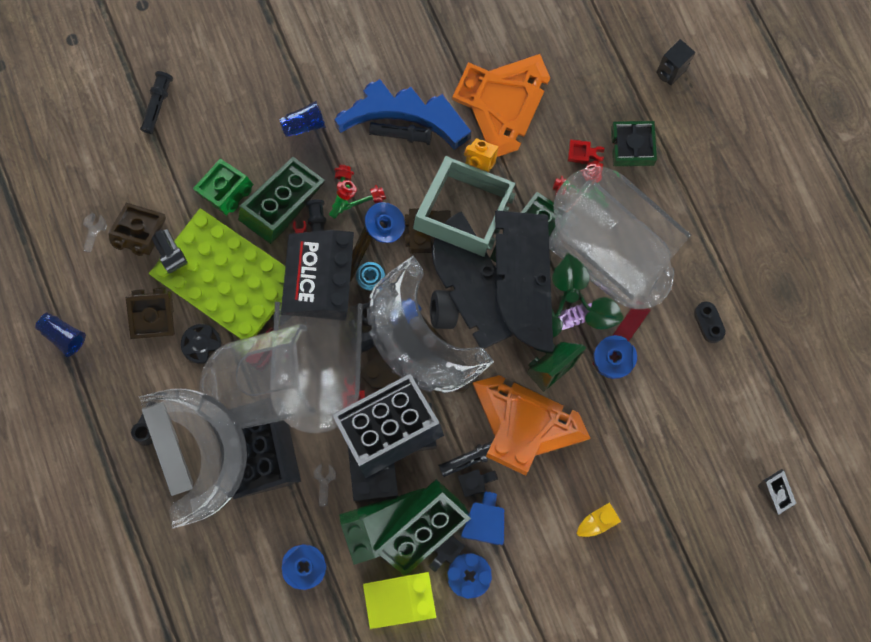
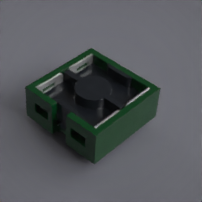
[611,121,657,166]

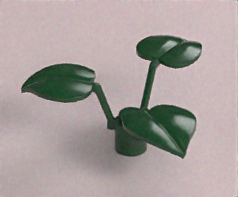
[552,253,624,338]

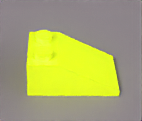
[363,572,436,629]

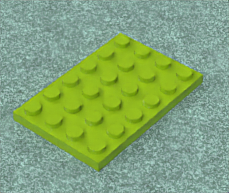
[149,208,286,345]

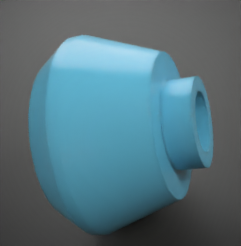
[356,262,385,290]

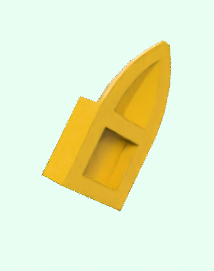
[576,502,621,537]

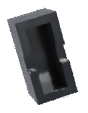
[656,39,696,85]

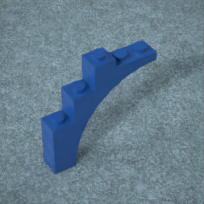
[334,79,471,150]

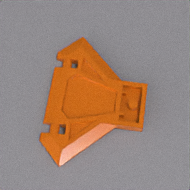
[452,54,550,157]
[472,375,590,476]

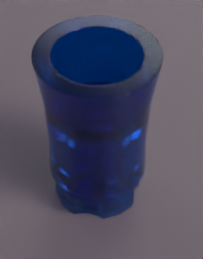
[279,100,326,137]
[35,313,86,357]

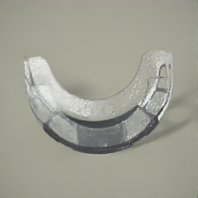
[367,256,494,393]
[139,389,247,528]

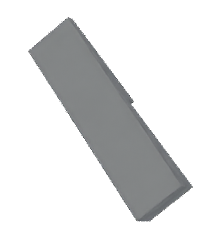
[142,401,193,496]

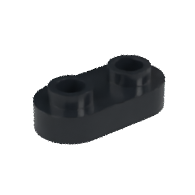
[694,301,726,343]

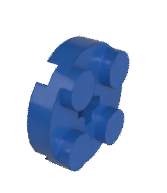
[593,335,637,379]
[282,545,327,590]
[447,553,492,599]

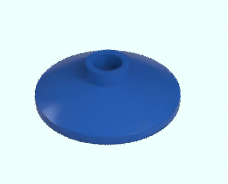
[365,202,405,243]

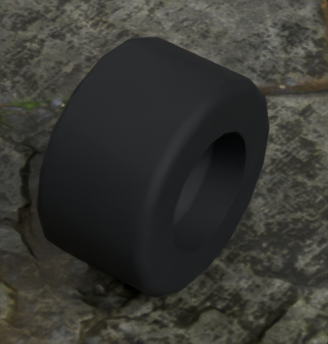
[430,290,459,329]

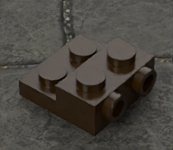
[108,202,166,256]
[405,208,451,254]
[125,288,175,339]

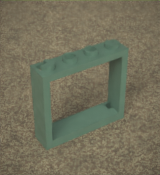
[413,156,516,257]

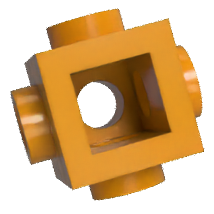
[464,138,498,173]

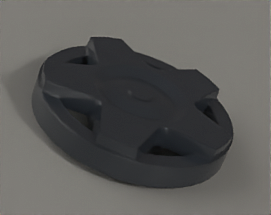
[181,324,222,364]

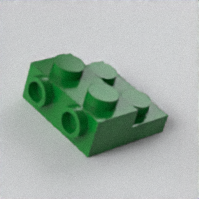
[193,158,254,216]

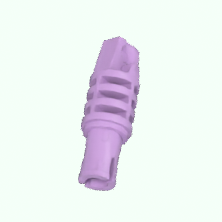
[558,303,592,330]

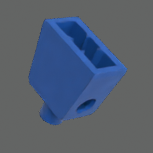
[461,492,504,546]

